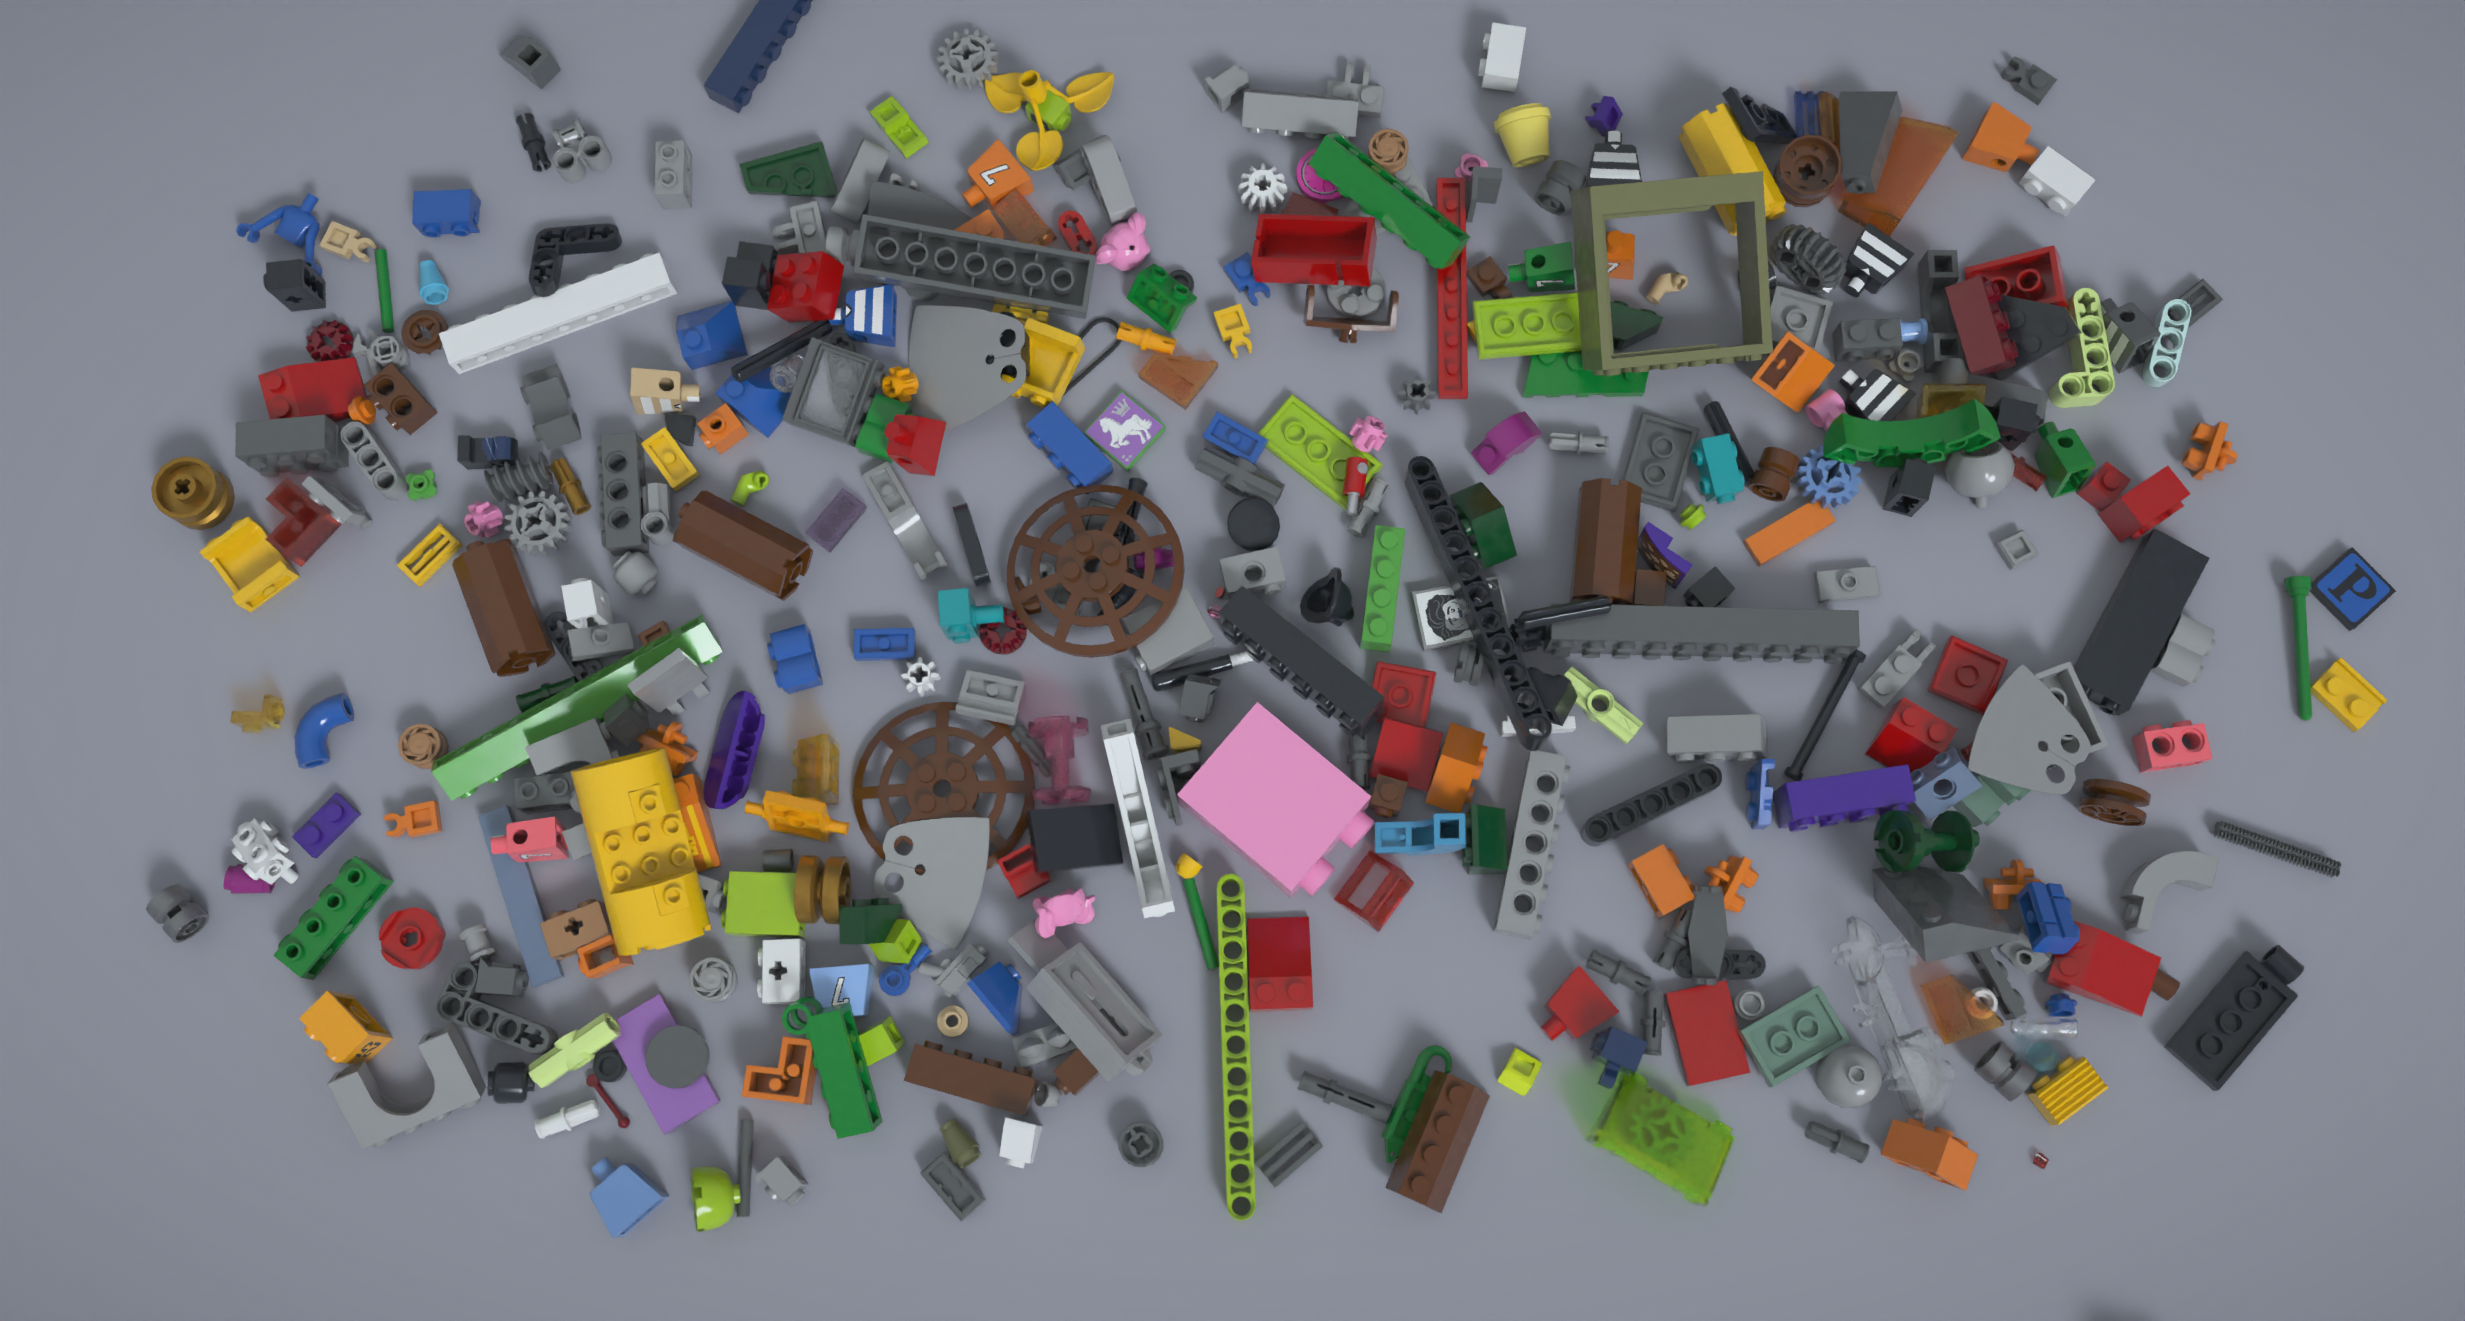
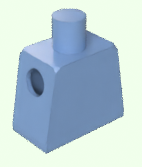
[590,1157,669,1238]

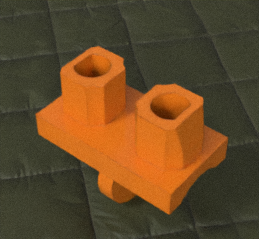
[2181,421,2238,480]
[636,721,699,775]
[1704,855,1759,913]
[1983,859,2046,909]

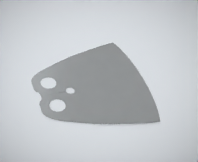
[909,305,1026,433]

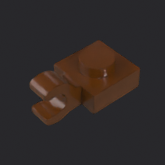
[1467,256,1512,299]

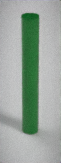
[375,249,395,333]
[1182,878,1219,970]

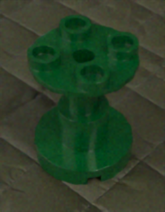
[1874,810,1980,872]

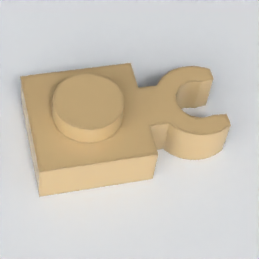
[319,221,377,262]

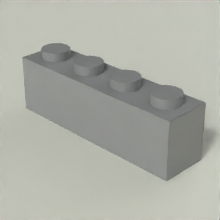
[1242,88,1359,140]

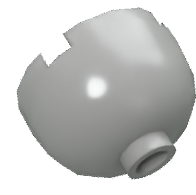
[1816,1045,1882,1108]

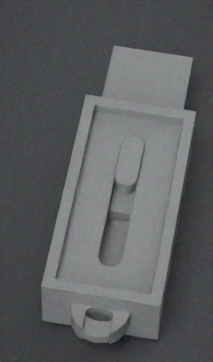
[1008,920,1162,1083]

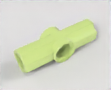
[1564,667,1644,745]
[528,1013,621,1088]

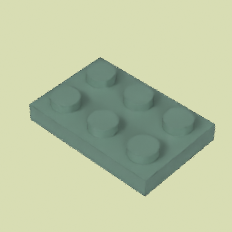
[1737,986,1851,1087]

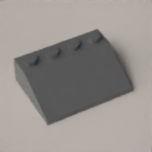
[1872,866,2018,963]

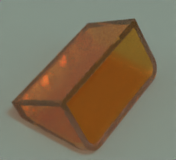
[1838,116,1960,237]

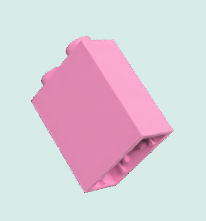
[1177,702,1375,898]

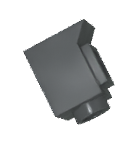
[1179,673,1221,723]
[475,957,529,997]

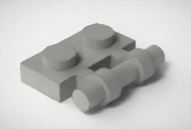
[302,475,372,529]

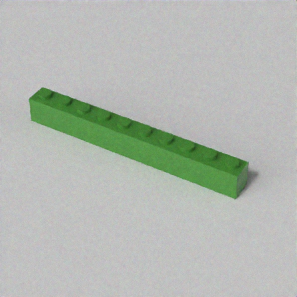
[431,614,722,801]

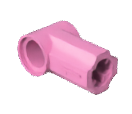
[1805,389,1849,432]

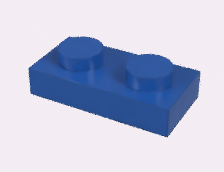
[1202,412,1268,465]
[854,628,916,661]

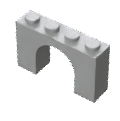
[525,718,621,860]
[327,1022,486,1149]

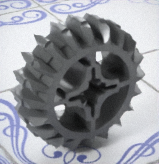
[1770,224,1846,295]

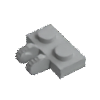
[1326,62,1384,118]
[772,201,826,255]

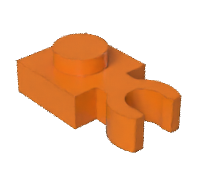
[384,800,442,838]

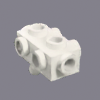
[231,818,299,884]

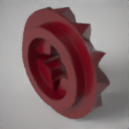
[305,320,354,362]
[979,607,1027,655]

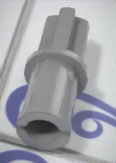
[1548,431,1609,455]

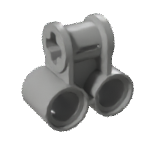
[552,118,612,183]

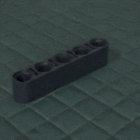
[1581,763,1722,847]

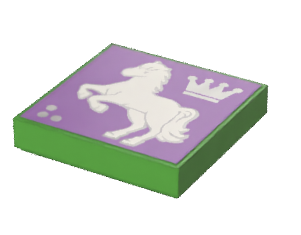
[1083,390,1166,472]

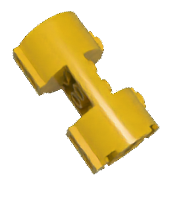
[570,748,712,956]

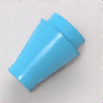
[419,260,449,305]

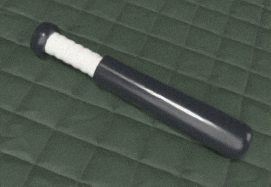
[1151,651,1253,692]

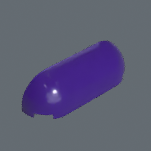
[703,691,765,809]

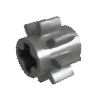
[1398,375,1436,415]

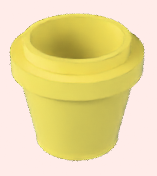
[1493,103,1551,167]

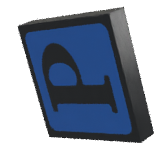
[2310,547,2396,631]

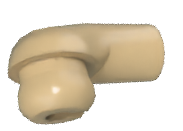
[1646,272,1688,305]

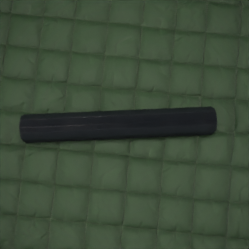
[731,320,832,382]

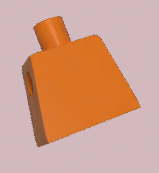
[1962,102,2040,172]

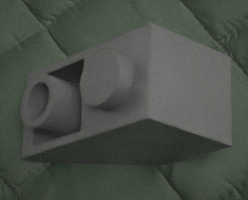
[499,35,561,90]

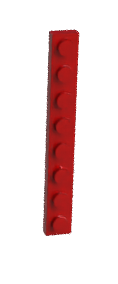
[1436,178,1468,399]

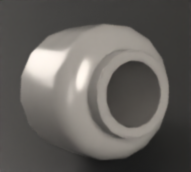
[612,551,658,595]

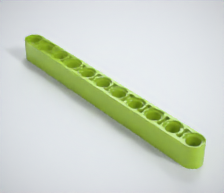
[1217,874,1256,1221]

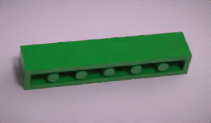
[1308,132,1470,270]

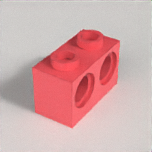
[2132,720,2213,773]

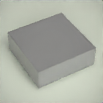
[1994,529,2038,570]

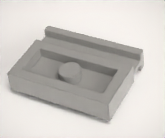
[955,670,1026,726]

